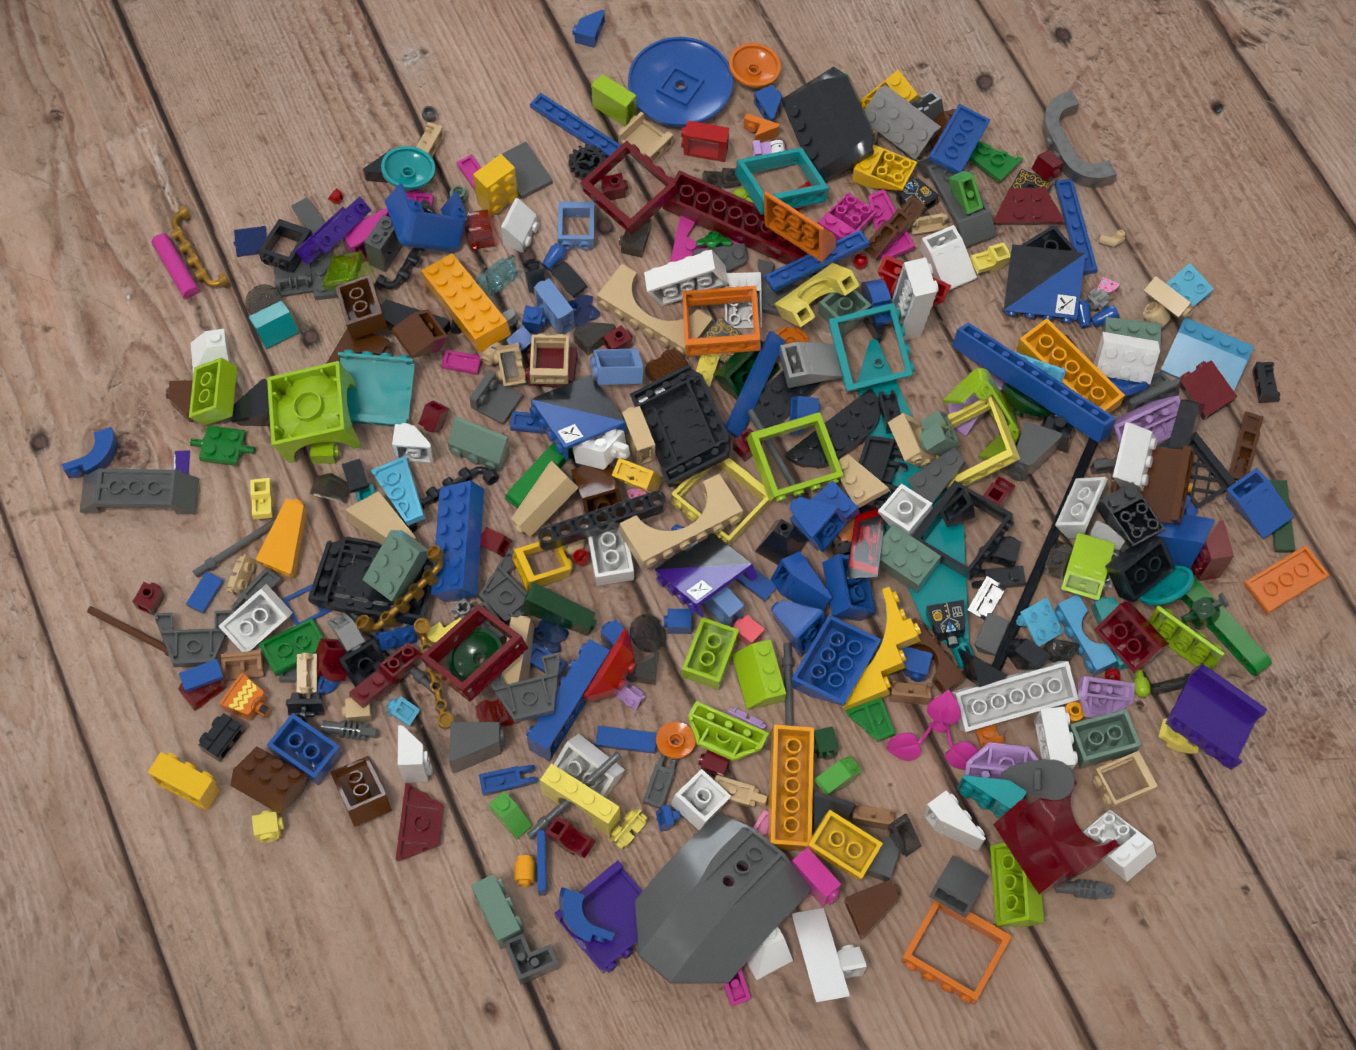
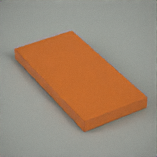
[1243,545,1330,615]

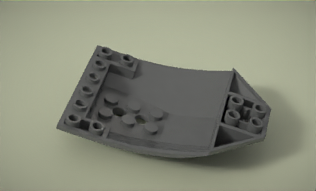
[635,813,812,984]

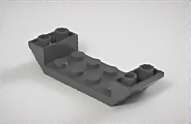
[917,159,996,248]
[80,469,199,514]

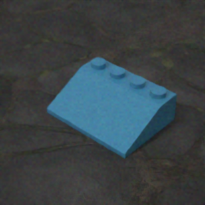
[1160,318,1254,391]

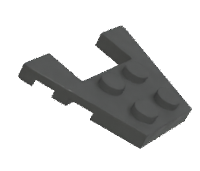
[758,259,813,317]
[478,549,552,624]
[154,610,233,667]
[489,652,560,723]

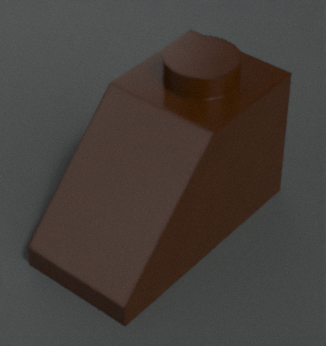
[166,380,194,422]

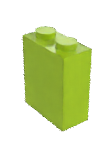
[591,74,637,126]

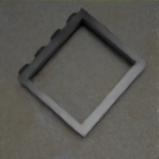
[912,480,1014,580]

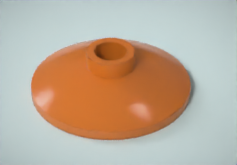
[656,722,696,759]

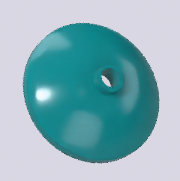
[381,146,435,190]
[1139,566,1194,606]

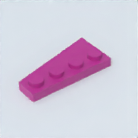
[868,189,915,260]

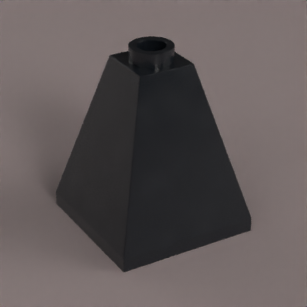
[230,379,270,426]
[755,519,808,565]
[814,792,855,832]

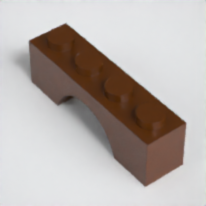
[908,617,965,694]

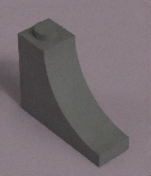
[865,819,909,882]

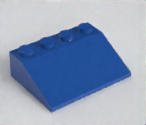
[791,615,882,706]

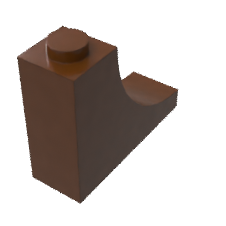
[326,328,392,364]

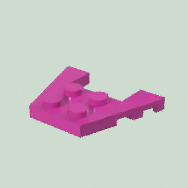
[670,216,740,262]

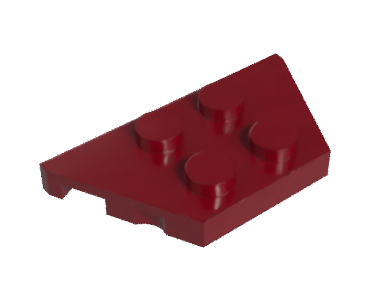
[993,187,1063,225]
[396,783,444,861]

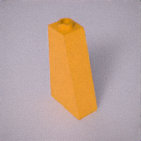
[255,498,307,579]

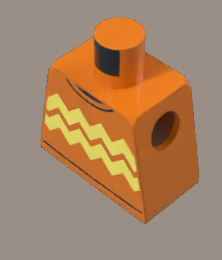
[219,673,272,721]

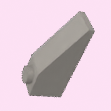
[327,612,364,651]

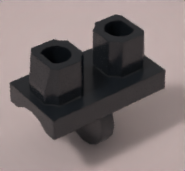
[286,692,325,723]

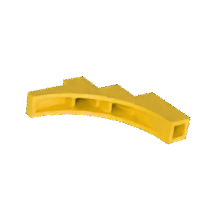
[843,587,922,711]

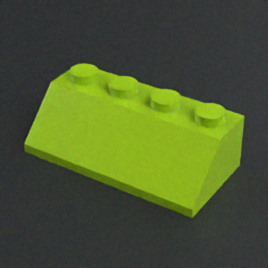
[990,842,1044,927]

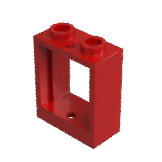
[681,120,729,162]

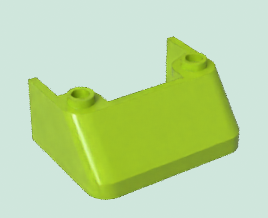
[943,368,1019,459]

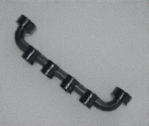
[374,199,436,290]
[402,466,499,533]

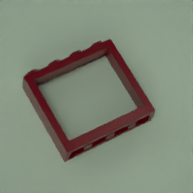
[580,141,678,235]
[420,604,528,702]

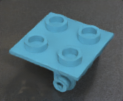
[1166,263,1214,307]
[1016,597,1064,646]

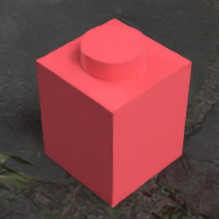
[733,614,765,646]

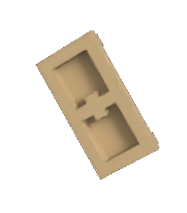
[416,122,444,158]

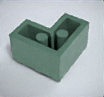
[919,410,962,456]

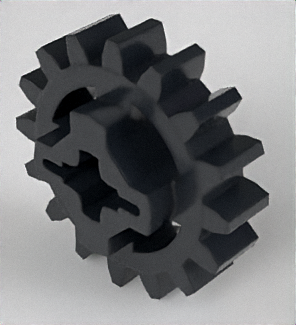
[568,144,607,180]

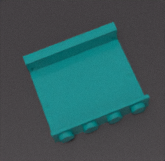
[338,350,415,427]

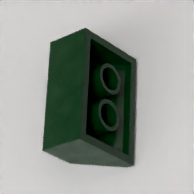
[713,340,781,400]

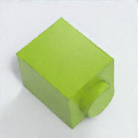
[310,442,340,464]

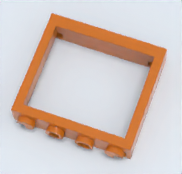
[682,286,761,356]
[901,901,1012,1004]

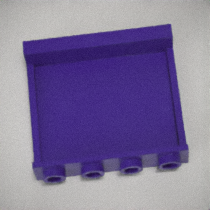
[554,860,643,974]

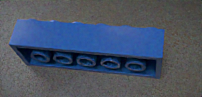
[431,480,484,602]
[526,639,610,762]

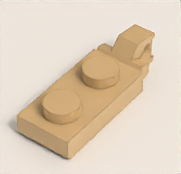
[714,775,768,807]

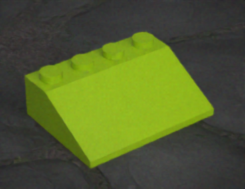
[1148,605,1226,671]

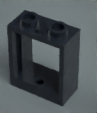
[258,219,312,273]

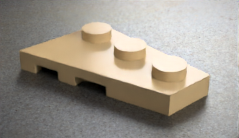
[838,454,890,508]

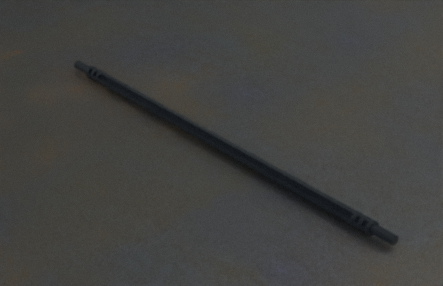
[992,437,1098,670]

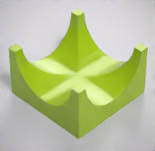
[267,361,361,463]

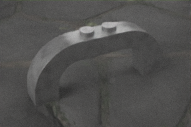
[1042,90,1117,188]

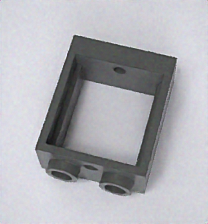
[364,215,403,272]

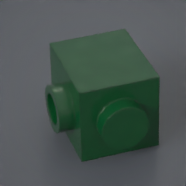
[814,726,839,760]

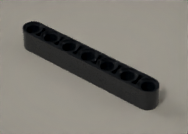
[538,491,666,550]

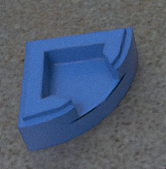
[317,676,341,695]

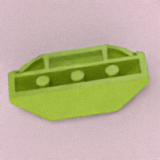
[688,701,769,761]

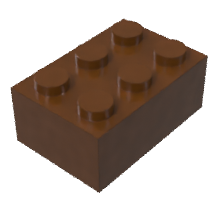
[335,275,388,340]
[230,746,307,815]

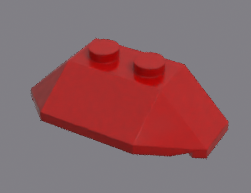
[878,254,952,306]
[583,628,636,702]

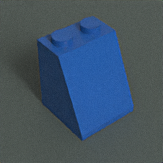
[1155,514,1215,569]

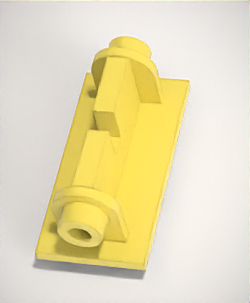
[696,354,720,387]
[609,809,648,850]

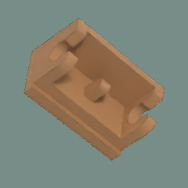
[221,650,264,681]
[889,680,932,705]
[851,802,895,831]

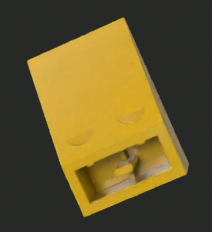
[860,70,921,110]
[852,144,917,191]

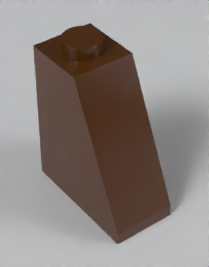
[844,879,900,940]

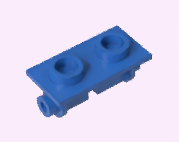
[375,625,417,651]

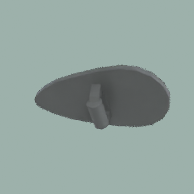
[1001,759,1075,800]

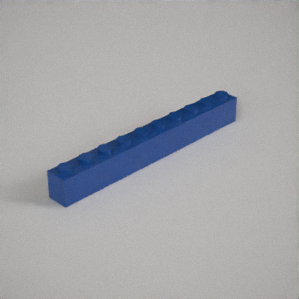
[952,322,1116,443]

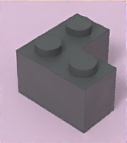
[504,933,559,985]

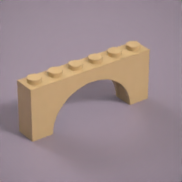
[597,264,713,359]
[618,474,743,569]

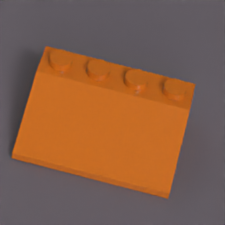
[763,191,836,262]

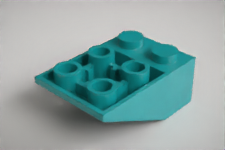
[957,775,1027,819]

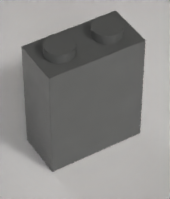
[929,855,989,918]

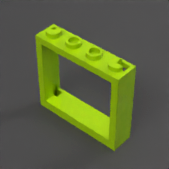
[746,412,844,502]

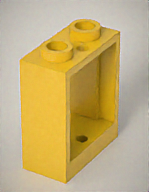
[612,458,663,493]
[512,538,573,591]

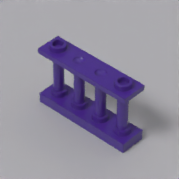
[295,196,371,265]

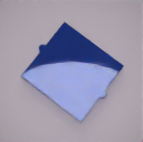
[233,226,267,257]

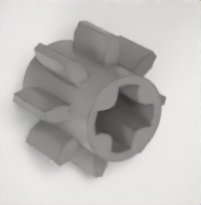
[1087,288,1110,311]
[451,598,474,620]

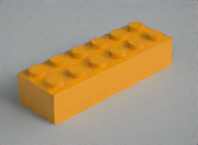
[421,253,511,353]
[1016,318,1125,414]
[767,725,814,852]

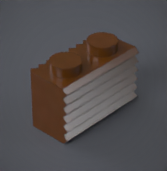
[645,347,688,382]

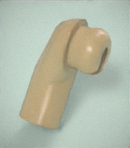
[1099,230,1126,247]
[564,539,586,555]

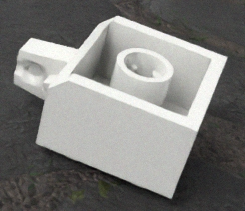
[573,429,630,470]

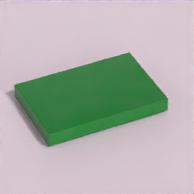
[258,618,324,676]

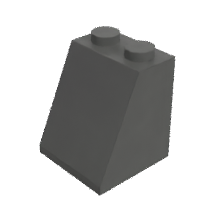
[1007,421,1062,482]
[449,722,506,773]

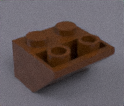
[391,309,448,358]

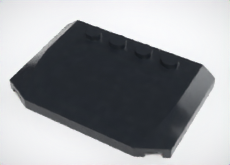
[782,66,875,183]
[630,365,731,488]
[308,537,434,625]

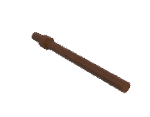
[87,606,169,657]

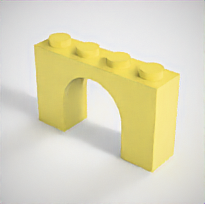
[774,263,860,327]
[540,763,620,837]

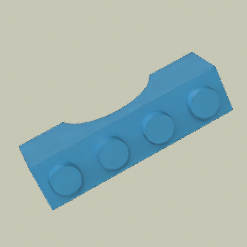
[1055,595,1117,677]

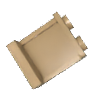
[618,112,673,164]

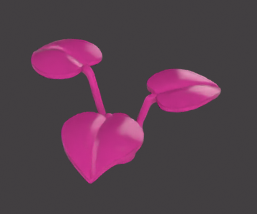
[886,690,978,770]

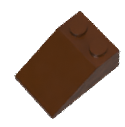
[330,756,392,827]

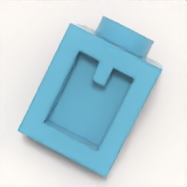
[385,696,420,727]

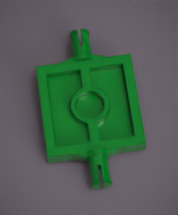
[190,425,255,466]

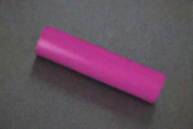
[151,233,200,300]

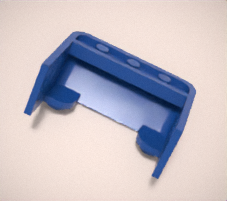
[385,183,467,252]

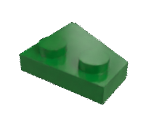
[846,697,896,742]

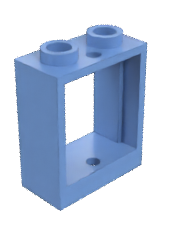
[557,202,595,250]
[534,278,575,335]
[590,349,643,385]
[703,586,744,627]

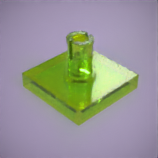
[322,251,365,290]

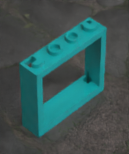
[735,147,829,215]
[828,303,915,394]

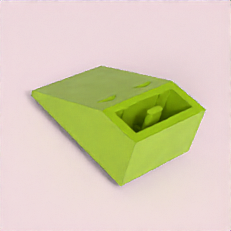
[1061,532,1116,600]

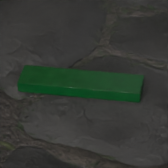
[1269,480,1295,553]

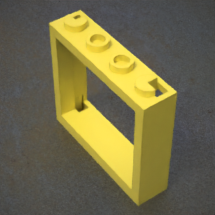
[935,396,1020,489]
[671,458,773,546]

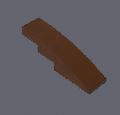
[863,196,927,260]
[1229,411,1264,480]

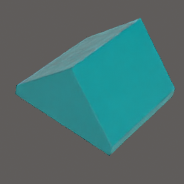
[248,301,299,349]

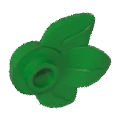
[696,231,732,249]

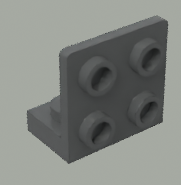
[469,369,522,424]

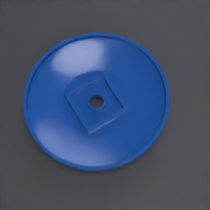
[628,37,733,127]

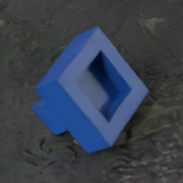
[656,805,681,832]

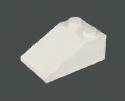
[218,584,293,652]

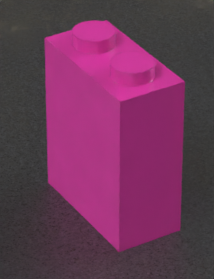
[792,847,841,907]

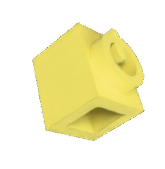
[252,810,284,843]

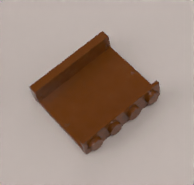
[1111,445,1195,525]

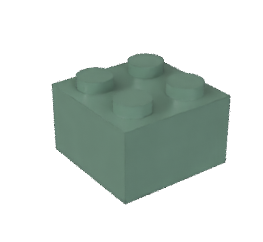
[818,289,872,337]

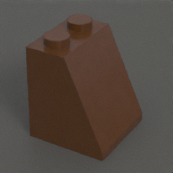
[571,465,624,522]

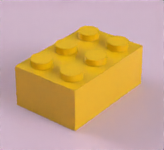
[473,154,518,217]
[147,752,220,811]
[805,810,883,881]

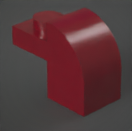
[983,476,1015,507]
[315,638,347,682]
[545,816,596,858]

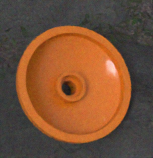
[729,43,781,88]

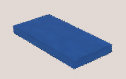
[928,104,991,174]

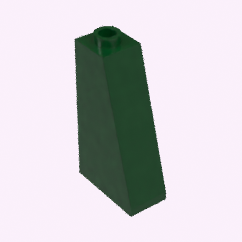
[520,582,597,636]

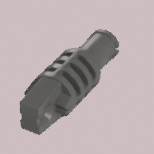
[321,720,378,741]
[1055,879,1114,900]

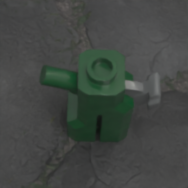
[1181,593,1229,629]

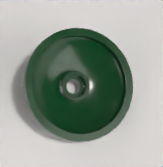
[1001,383,1052,418]
[448,628,503,682]

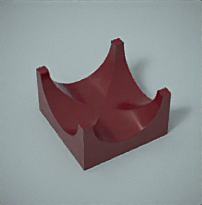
[993,780,1120,895]

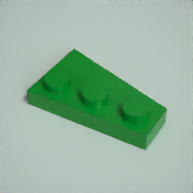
[969,141,1023,184]

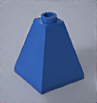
[789,497,847,553]
[771,600,825,657]

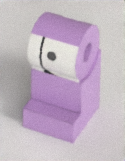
[752,140,786,157]

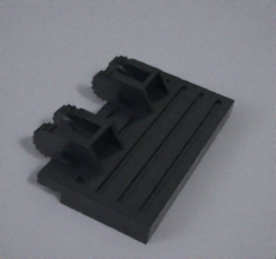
[848,435,908,510]

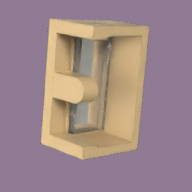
[494,342,526,386]

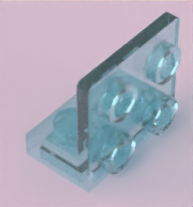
[475,254,517,296]

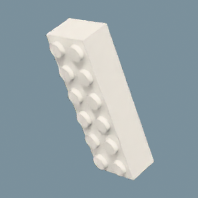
[891,257,938,341]
[951,661,1079,732]

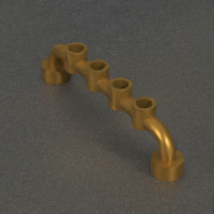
[170,205,231,288]
[355,545,444,632]
[414,618,454,729]

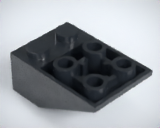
[1096,482,1165,547]

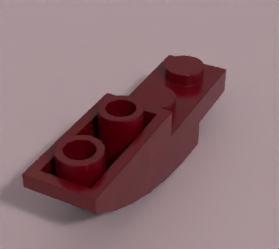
[349,642,422,708]

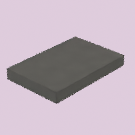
[495,142,553,199]

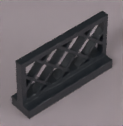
[1160,432,1236,509]

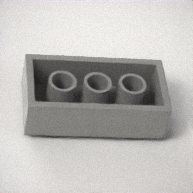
[864,85,941,160]

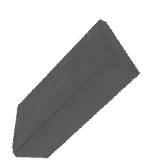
[975,613,1010,656]

